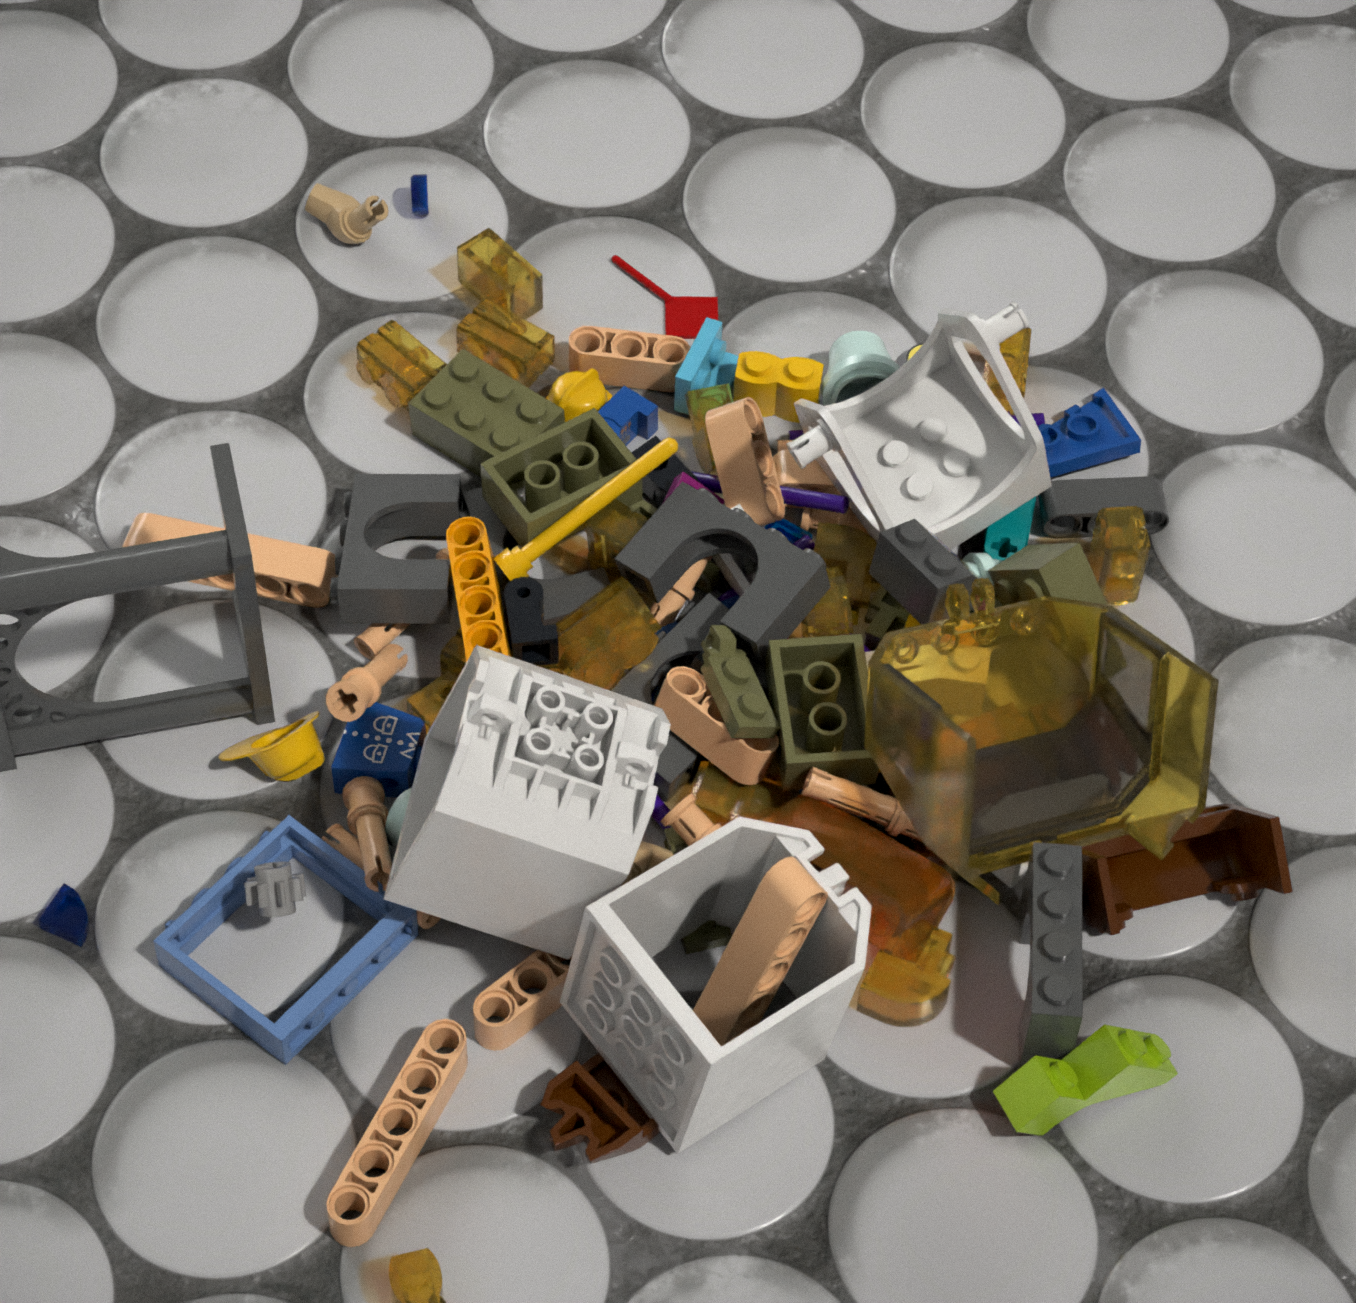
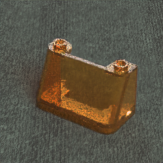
[758,794,955,964]

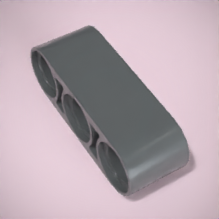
[1038,476,1169,539]

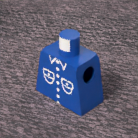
[331,702,426,798]

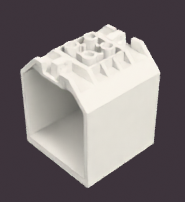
[383,645,671,960]
[560,816,872,1154]

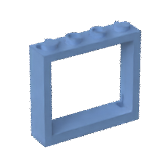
[153,815,418,1065]

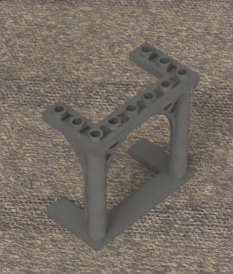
[0,443,275,772]

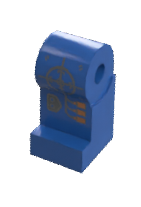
[598,385,658,446]

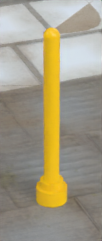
[493,437,678,581]

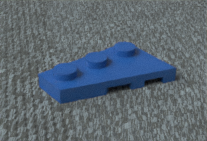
[1038,388,1141,478]

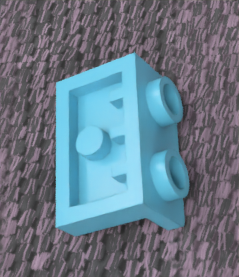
[674,317,738,420]

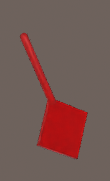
[611,255,718,339]

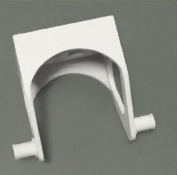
[786,301,1052,550]

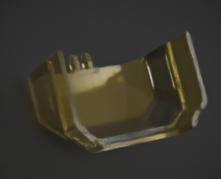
[864,578,1219,906]

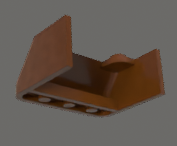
[1058,804,1293,935]

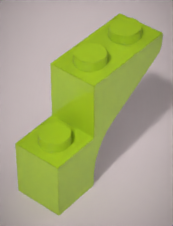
[993,1024,1178,1136]

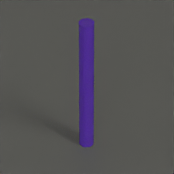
[691,471,849,514]

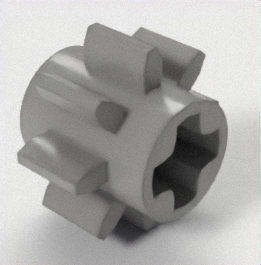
[244,861,306,918]

